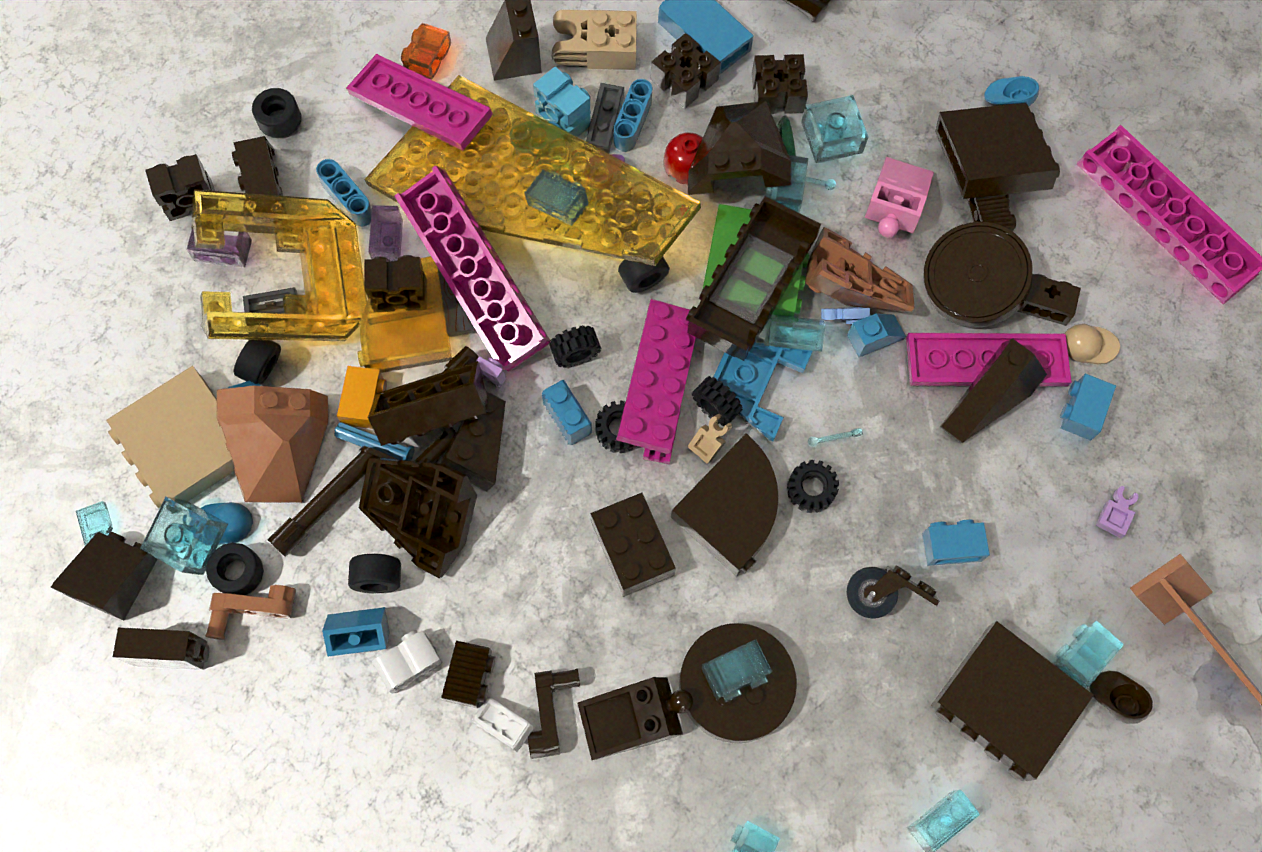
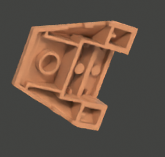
[806,227,915,312]
[217,386,328,503]

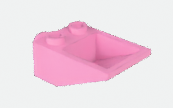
[865,157,934,238]

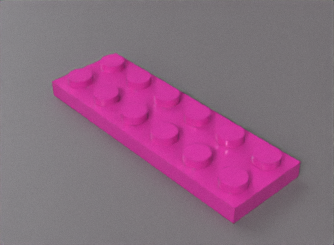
[346,54,493,151]
[616,299,696,454]
[906,333,1072,387]

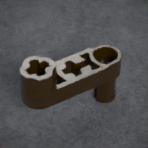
[528,668,580,759]

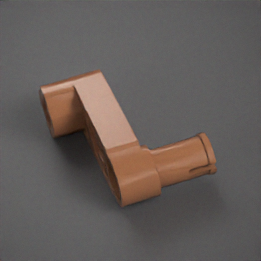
[205,585,296,640]

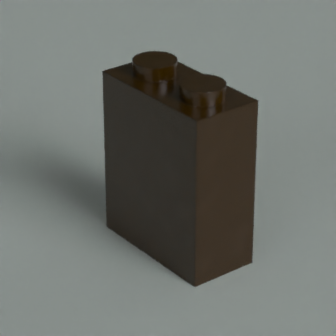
[112,627,209,670]

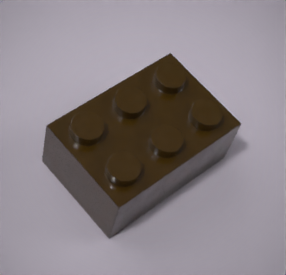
[590,493,676,597]

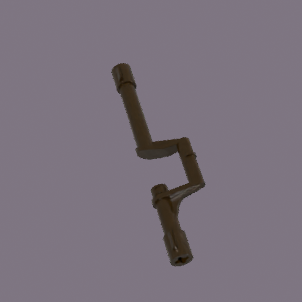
[267,346,479,557]

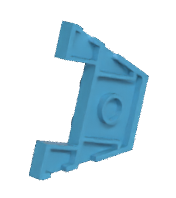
[714,342,813,441]

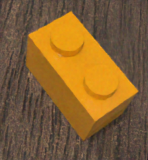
[337,366,387,429]

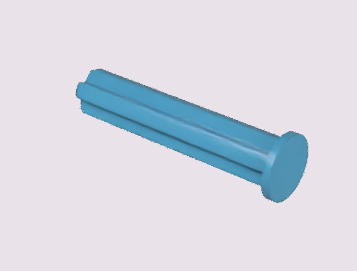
[334,422,415,461]

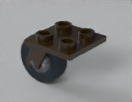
[846,565,940,619]

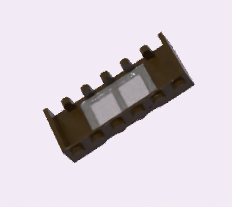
[686,196,821,361]

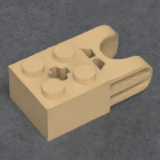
[551,10,637,70]

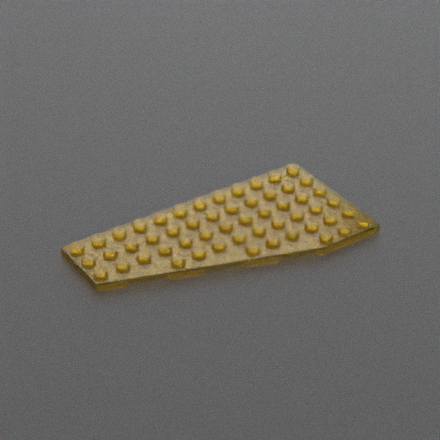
[364,75,701,266]

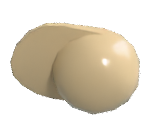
[1064,324,1120,364]

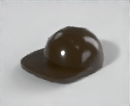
[1089,671,1153,724]

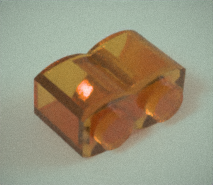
[401,23,451,79]

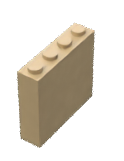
[106,365,235,513]

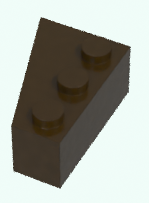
[232,136,287,223]
[440,391,506,492]

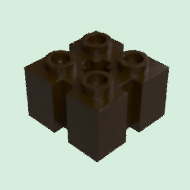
[650,33,721,109]
[752,54,808,114]
[145,154,220,221]
[364,255,427,312]

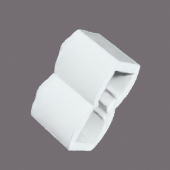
[372,630,443,694]

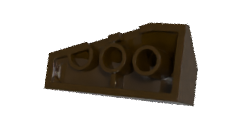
[940,338,1047,443]

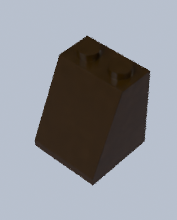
[486,0,542,81]
[50,531,158,621]

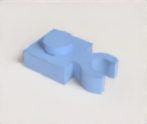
[821,307,870,324]

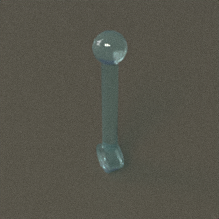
[792,171,836,190]
[807,428,863,447]

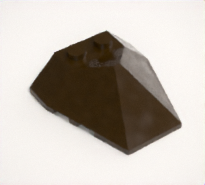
[688,101,792,195]
[358,457,477,578]

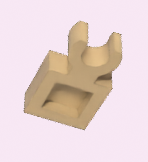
[687,414,732,464]

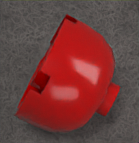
[663,132,703,185]

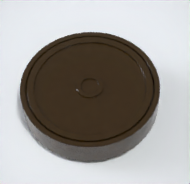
[924,222,1033,328]
[679,623,797,743]

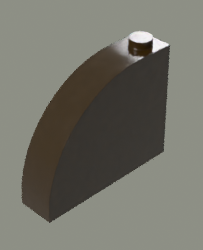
[671,433,778,576]

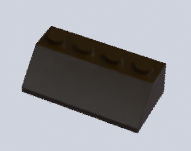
[368,361,488,446]

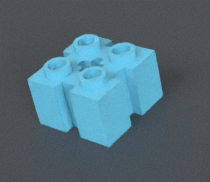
[533,66,591,143]

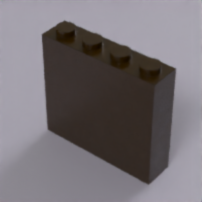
[935,102,1060,199]
[931,621,1094,781]

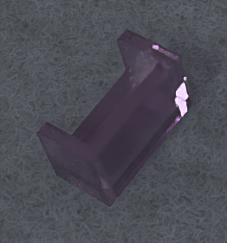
[368,205,403,261]
[186,223,252,268]

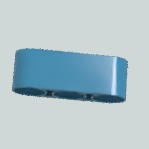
[614,79,653,152]
[316,159,374,227]

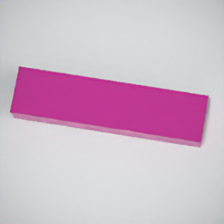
[1077,125,1262,304]
[395,166,551,372]

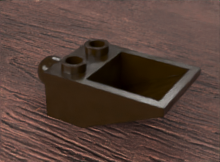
[577,677,693,760]

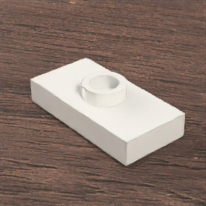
[471,696,534,752]

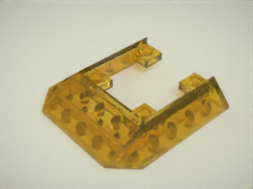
[191,189,369,341]

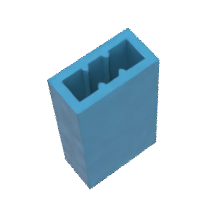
[658,0,754,75]

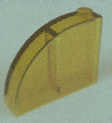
[357,256,452,373]

